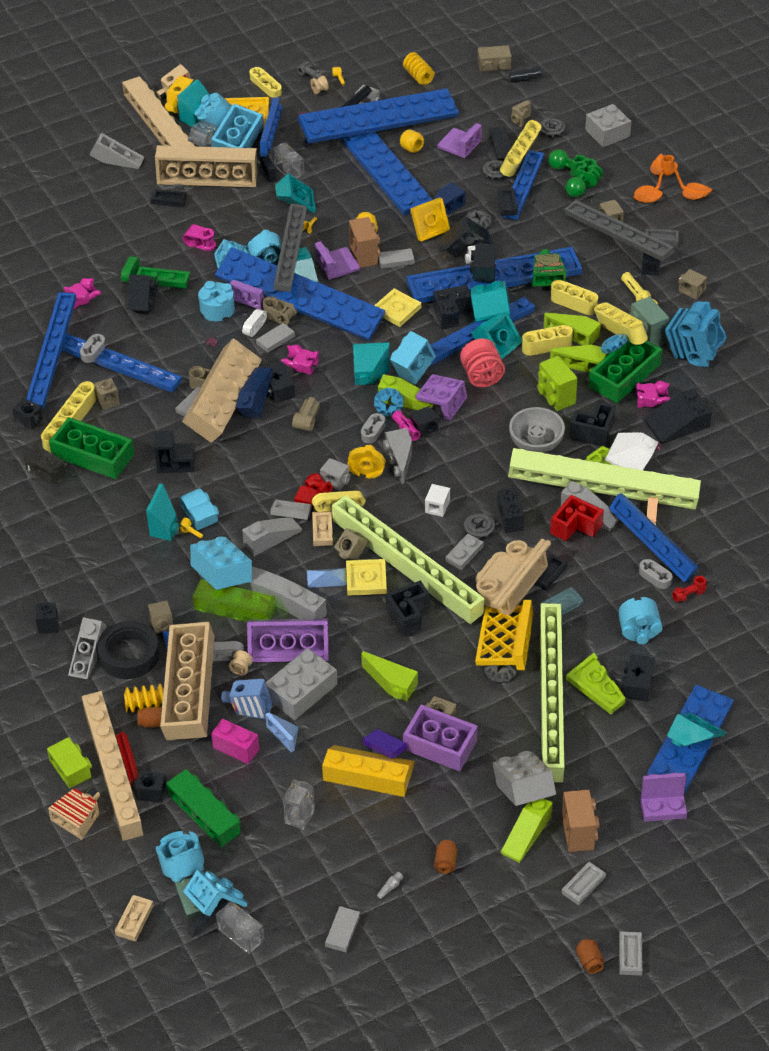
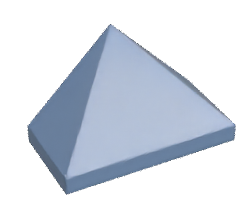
[307,568,347,588]
[265,712,299,753]

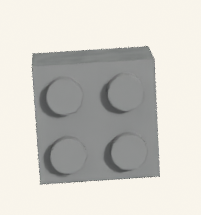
[585,104,631,147]

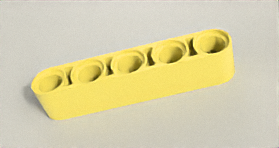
[500,120,541,177]
[594,303,648,345]
[41,381,96,454]

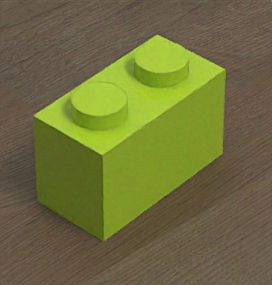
[47,737,92,789]

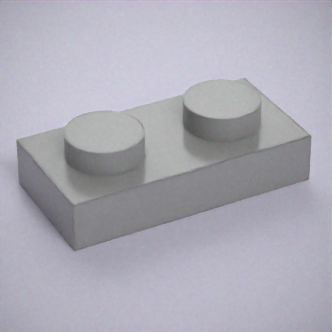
[445,534,484,570]

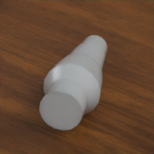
[377,872,404,899]

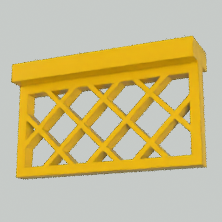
[475,600,534,670]

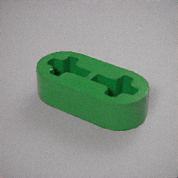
[121,256,140,283]

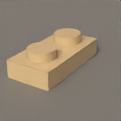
[312,512,333,546]
[115,895,154,942]

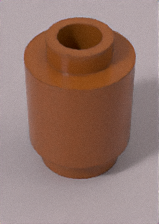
[138,707,162,728]
[434,840,458,874]
[576,939,604,974]

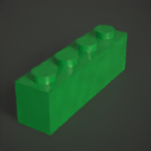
[166,769,241,847]

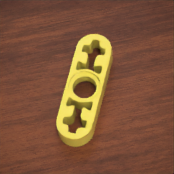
[250,67,282,98]
[312,491,365,512]

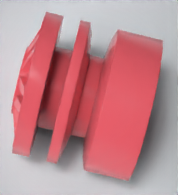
[460,339,505,387]

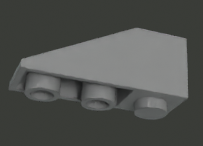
[383,428,412,484]
[68,617,108,680]

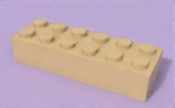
[155,145,257,187]
[182,338,262,443]
[160,622,215,740]

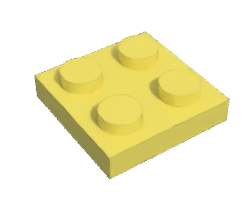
[374,289,422,327]
[346,559,387,595]

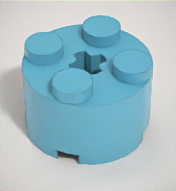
[195,93,232,131]
[248,230,282,265]
[198,281,235,322]
[619,597,662,644]
[156,831,204,882]

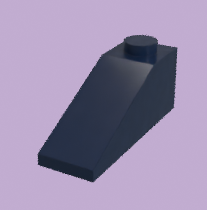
[433,182,465,215]
[235,368,273,418]

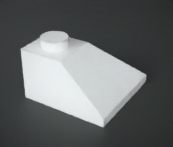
[605,433,658,470]

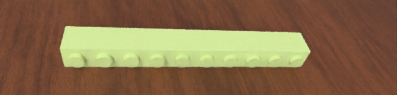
[508,448,701,510]
[332,495,484,624]
[540,603,564,782]

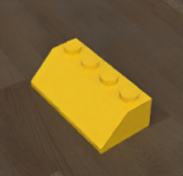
[322,745,415,797]

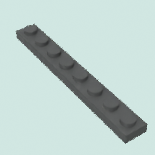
[564,200,675,262]
[273,204,307,292]

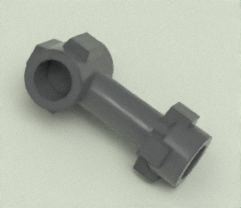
[297,61,325,79]

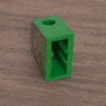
[532,249,566,287]

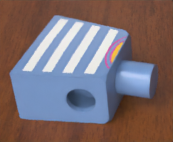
[221,679,273,719]

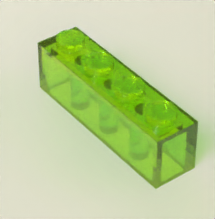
[193,580,276,622]

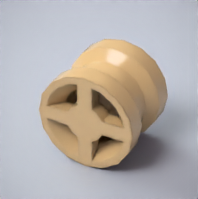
[310,75,329,94]
[228,650,253,676]

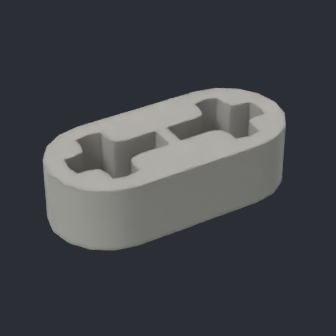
[80,334,106,363]
[361,413,385,443]
[639,559,672,589]
[213,641,244,661]

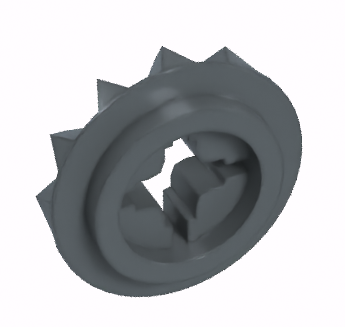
[540,118,565,138]
[483,160,506,180]
[466,209,492,228]
[464,514,495,539]
[485,655,517,682]

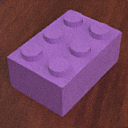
[403,705,478,771]

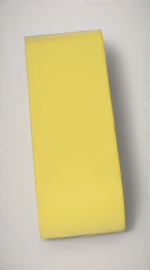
[551,280,598,315]
[522,325,573,356]

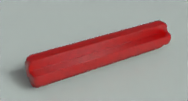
[115,732,139,785]

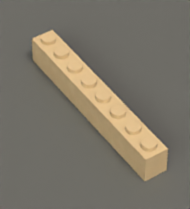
[122,76,195,147]
[82,691,143,841]

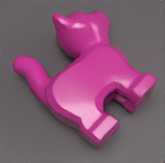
[64,278,101,309]
[281,345,319,375]
[636,380,671,408]

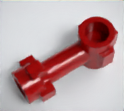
[304,473,333,493]
[672,576,707,602]

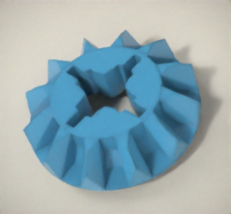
[600,334,628,353]
[374,388,403,416]

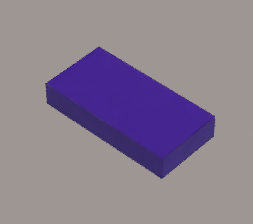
[362,729,407,759]

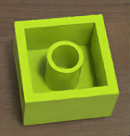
[537,356,577,411]

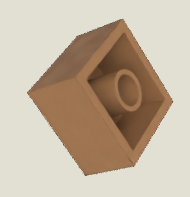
[349,217,381,268]
[562,790,599,852]

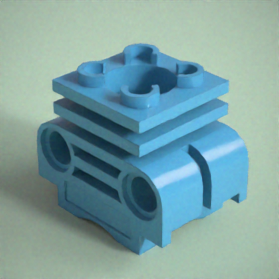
[665,301,727,367]

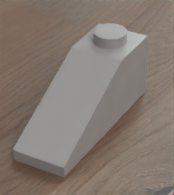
[89,133,144,169]
[561,481,619,531]
[242,517,302,556]

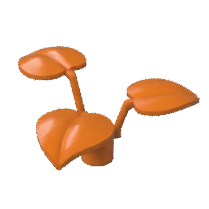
[633,154,712,203]

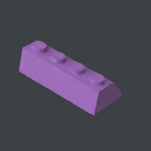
[247,618,329,662]

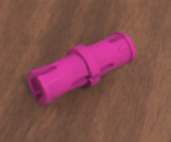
[392,410,421,441]

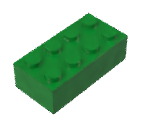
[588,341,662,403]
[49,417,134,479]

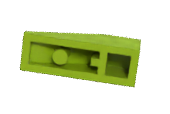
[544,313,601,345]
[550,345,608,373]
[378,374,434,410]
[361,651,418,701]
[501,798,553,863]

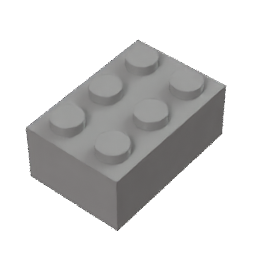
[266,648,338,720]
[493,751,556,806]

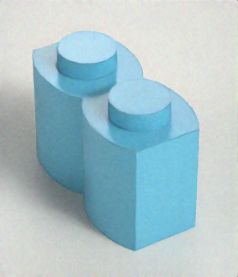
[179,488,219,531]

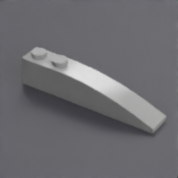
[237,567,327,619]

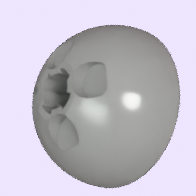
[509,407,565,453]

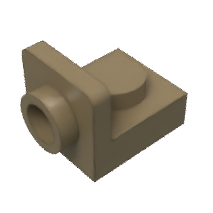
[511,100,531,128]

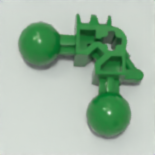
[548,149,603,198]

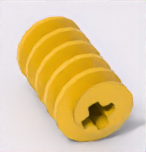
[403,52,435,85]
[124,683,164,713]

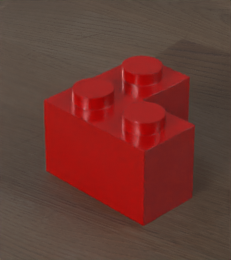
[550,495,604,542]

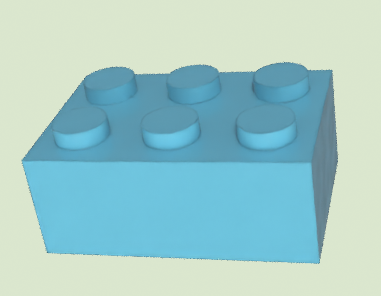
[211,103,264,148]
[190,537,252,590]

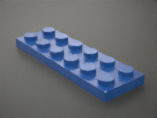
[646,685,734,795]

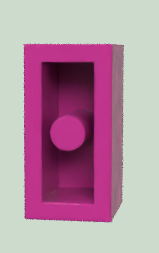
[211,719,259,764]

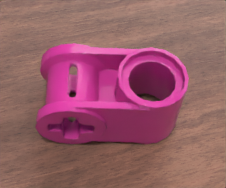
[182,224,216,251]

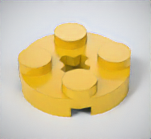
[347,445,386,478]

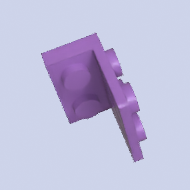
[438,123,482,158]
[315,241,360,280]
[229,280,265,310]
[416,374,467,420]
[640,773,687,822]

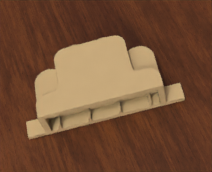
[476,539,551,616]

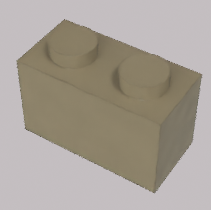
[477,45,511,72]

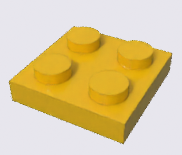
[410,197,450,241]

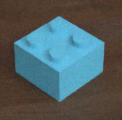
[390,331,436,385]

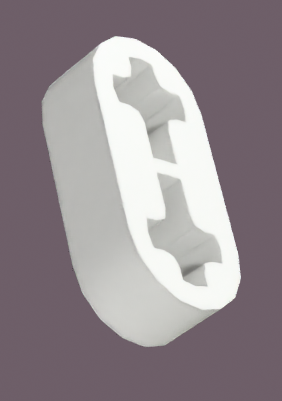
[242,309,267,337]

